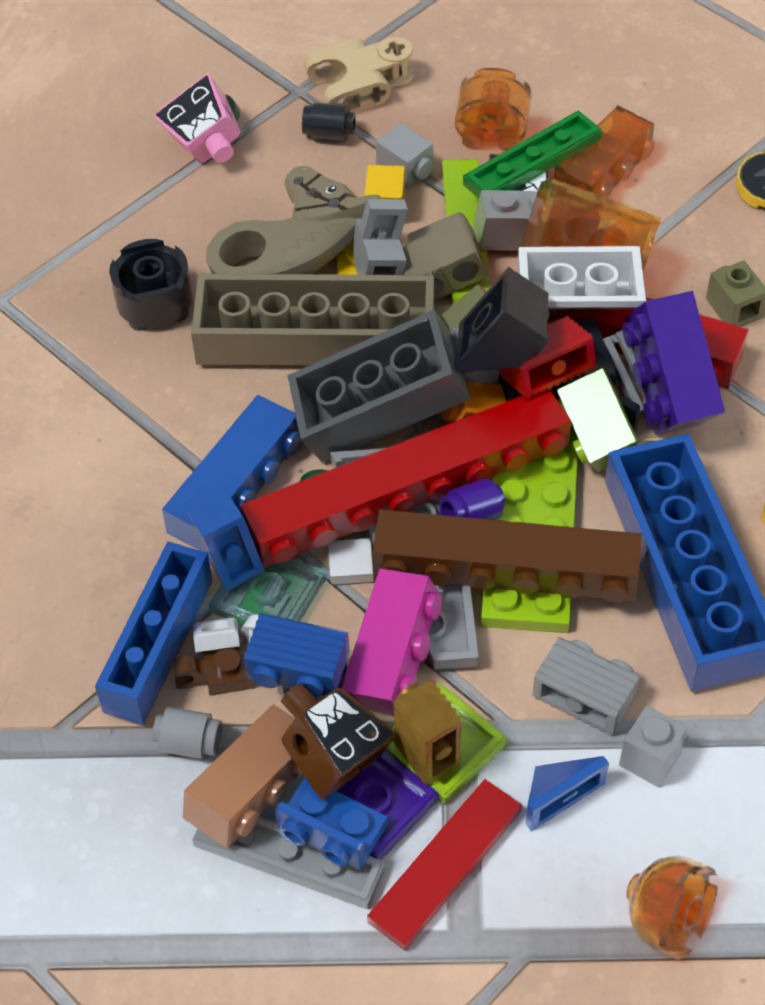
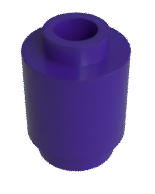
[439,478,505,520]

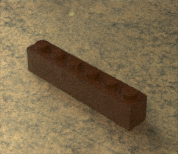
[372,509,642,602]

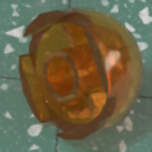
[626,855,718,960]

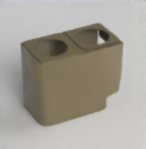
[403,212,488,301]

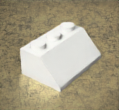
[517,246,646,310]

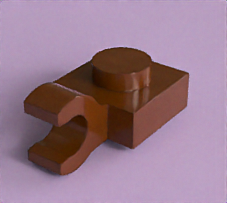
[173,642,253,695]

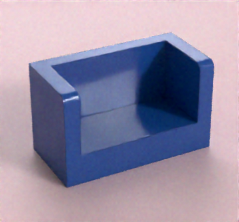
[184,484,265,591]

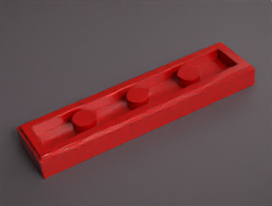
[367,779,522,951]

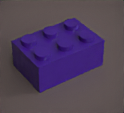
[622,291,725,435]

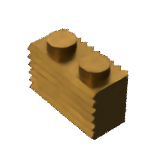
[393,680,462,785]

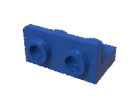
[275,778,388,871]

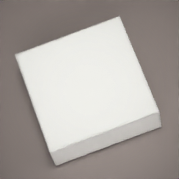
[328,538,374,585]
[193,617,240,652]

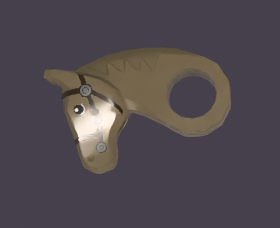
[206,166,382,274]

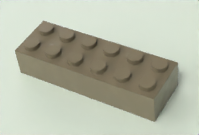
[191,274,434,366]

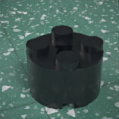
[109,239,193,331]

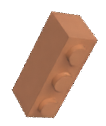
[183,704,304,849]

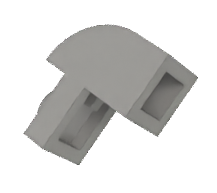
[353,199,408,275]

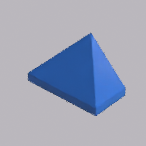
[526,756,609,831]

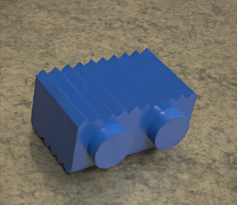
[244,613,350,698]

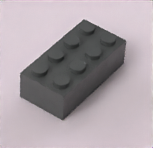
[287,309,471,463]

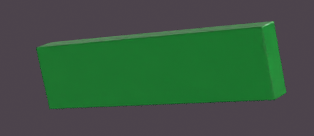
[463,110,603,199]

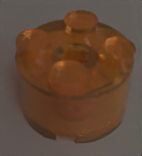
[454,68,532,151]

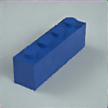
[162,394,301,552]
[95,541,213,725]

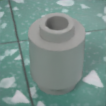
[152,707,222,759]

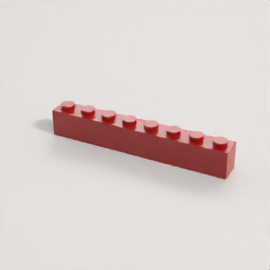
[240,388,571,567]

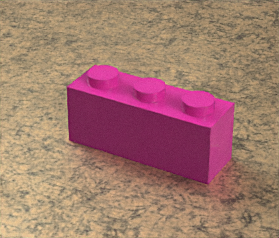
[341,568,442,715]

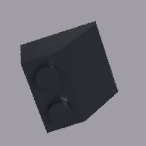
[454,267,550,373]

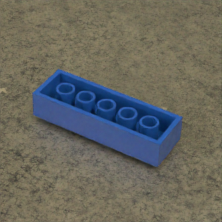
[605,434,765,692]

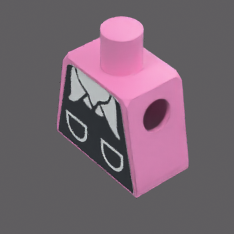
[153,73,241,163]

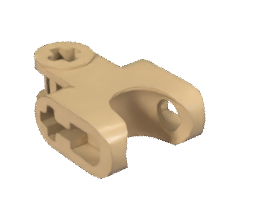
[304,36,414,114]

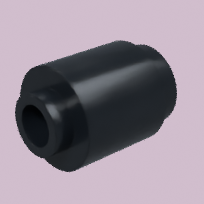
[302,102,356,141]

